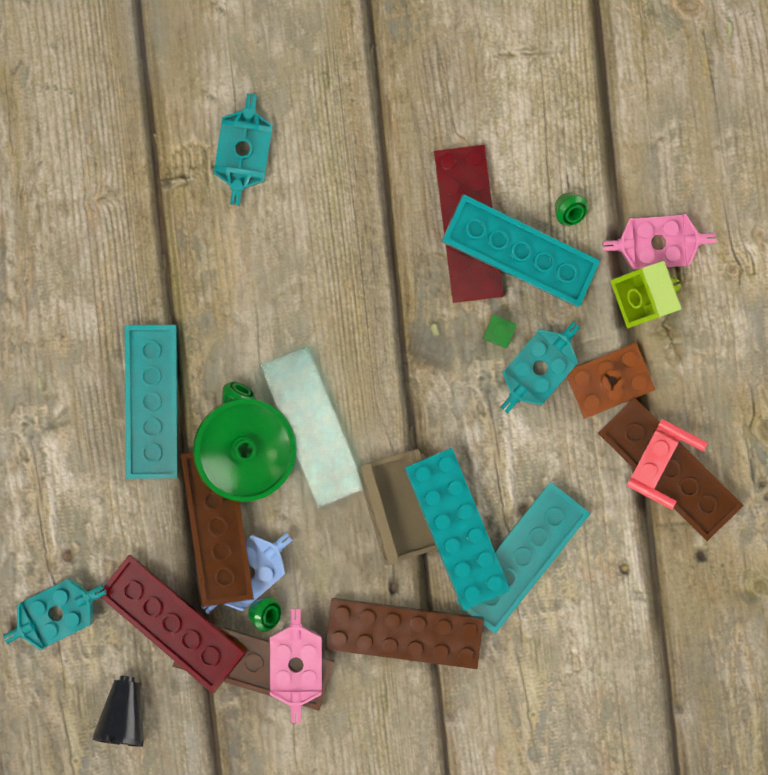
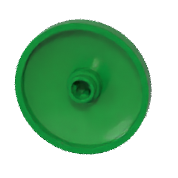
[193,398,296,502]

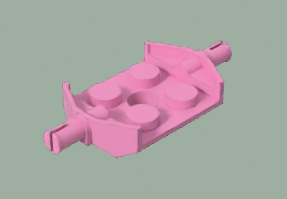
[602,214,716,270]
[270,608,322,723]

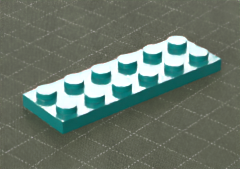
[441,194,600,308]
[125,325,178,479]
[404,448,510,611]
[455,482,591,634]

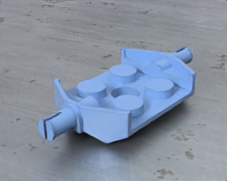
[201,532,293,614]

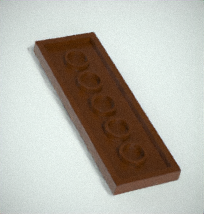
[598,397,744,541]
[181,453,254,607]
[325,598,484,669]
[172,624,334,711]

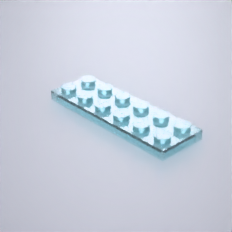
[261,347,362,508]

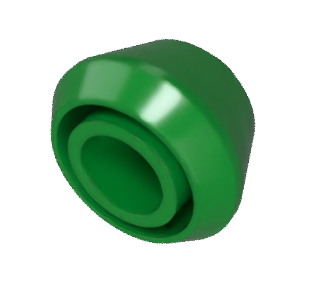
[555,192,588,226]
[222,382,255,403]
[248,597,281,632]

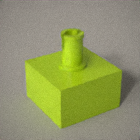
[610,261,681,329]

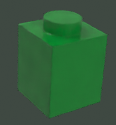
[482,315,517,349]

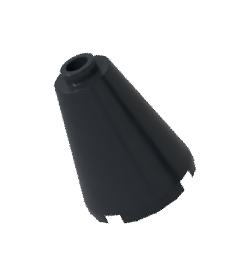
[93,676,144,747]

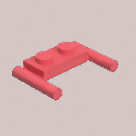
[627,419,708,510]

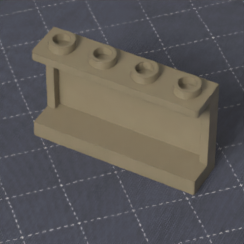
[356,449,437,565]

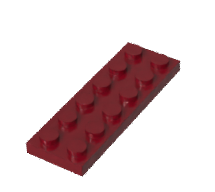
[434,145,504,303]
[100,555,246,693]

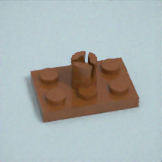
[566,343,655,419]

